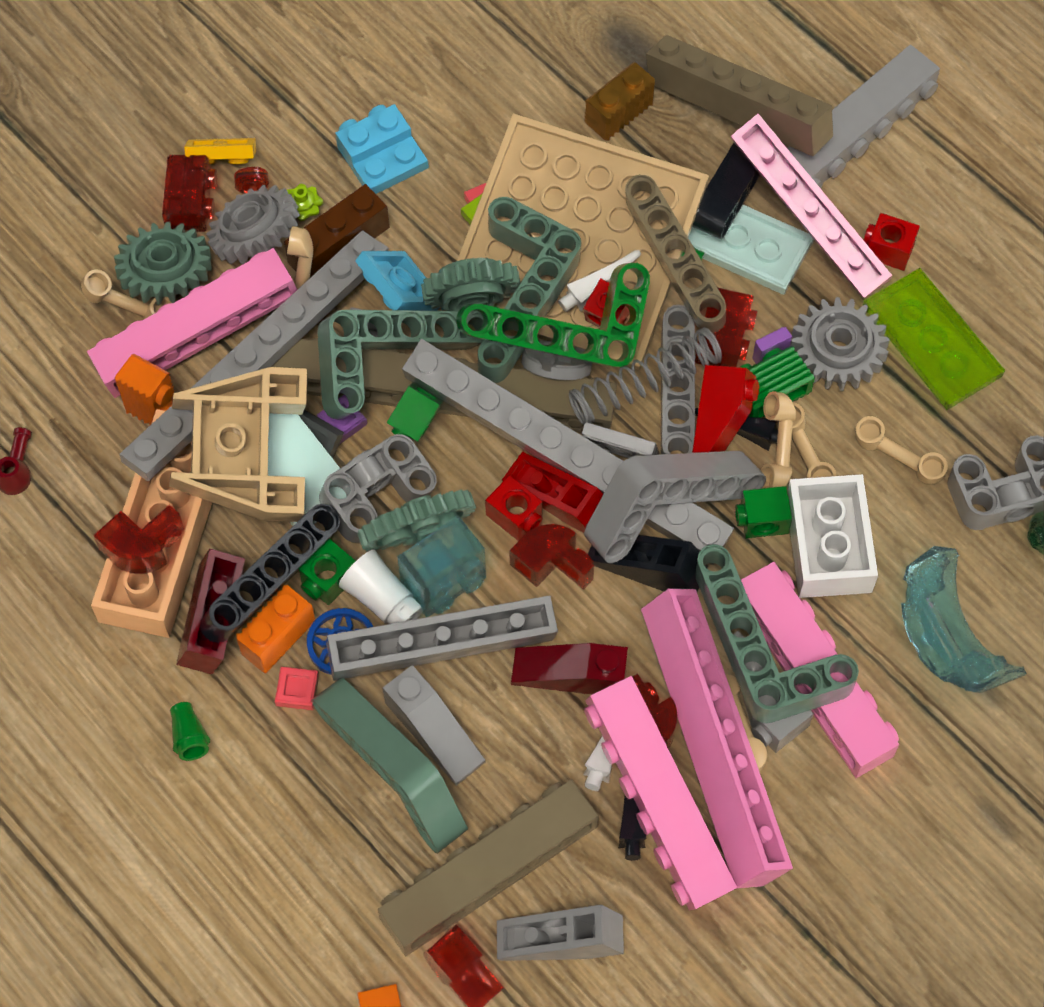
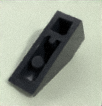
[585,535,709,592]

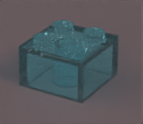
[397,516,486,617]

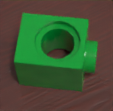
[387,383,444,442]
[735,486,792,539]
[299,539,356,606]

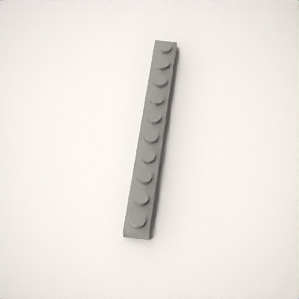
[120,230,389,481]

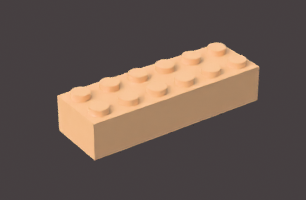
[91,409,212,638]

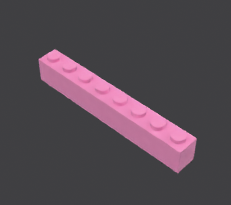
[641,589,793,889]

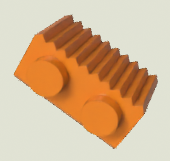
[115,354,175,425]
[236,585,315,674]

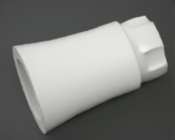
[339,549,423,624]

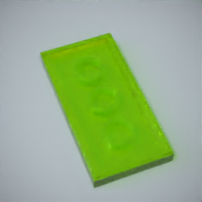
[863,268,1005,410]

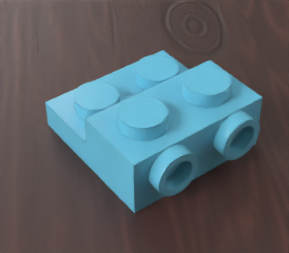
[335,104,429,194]
[355,251,440,311]

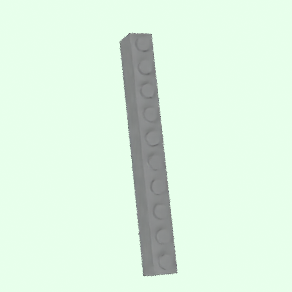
[402,339,734,565]

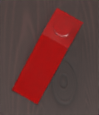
[692,365,759,453]
[502,452,603,533]

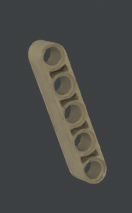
[625,174,726,333]

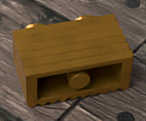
[584,62,655,141]

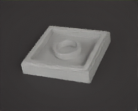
[582,422,659,458]

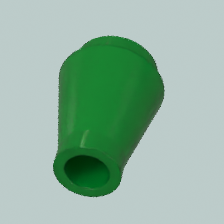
[170,702,210,761]

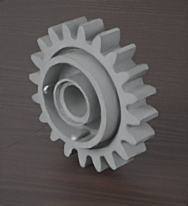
[206,185,300,264]
[790,297,890,391]

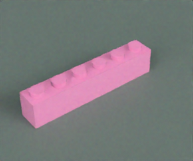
[731,114,892,301]
[87,248,297,398]
[741,562,899,778]
[584,676,737,911]

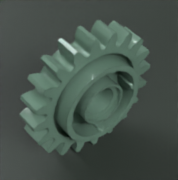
[114,222,212,305]
[421,258,520,311]

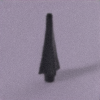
[695,408,778,451]
[618,796,647,861]

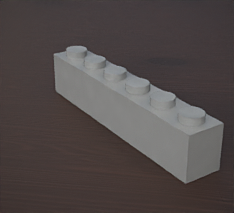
[787,44,940,189]
[326,595,558,681]

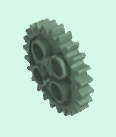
[357,489,476,552]

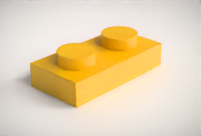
[184,138,256,165]

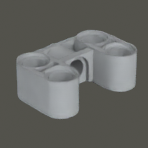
[319,434,437,543]
[947,435,1044,530]

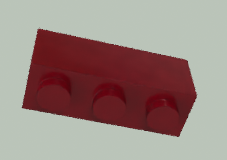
[176,548,245,675]

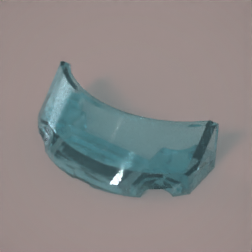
[901,546,1027,693]

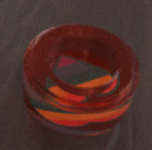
[234,167,269,194]

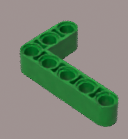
[456,263,650,367]

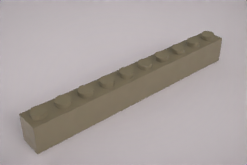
[271,338,617,433]

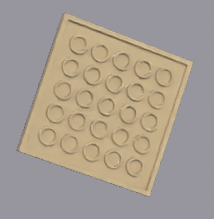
[457,113,709,371]

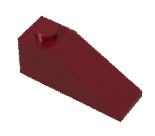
[511,643,628,695]

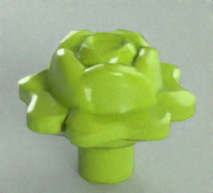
[287,184,323,221]

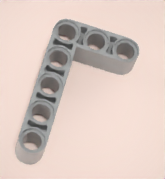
[584,451,766,563]

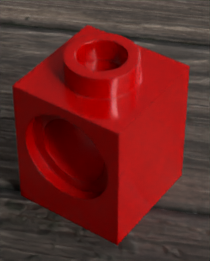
[863,212,920,271]
[583,278,630,328]
[485,475,543,541]

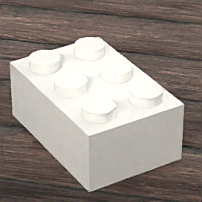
[787,474,878,598]

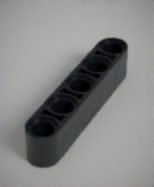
[692,143,760,240]
[200,504,340,643]

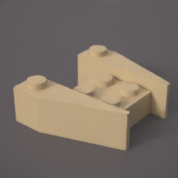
[169,367,307,522]

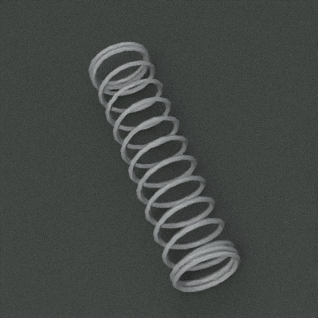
[569,327,722,425]

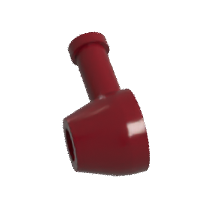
[0,427,32,495]

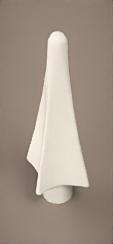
[558,250,641,312]
[583,736,612,791]

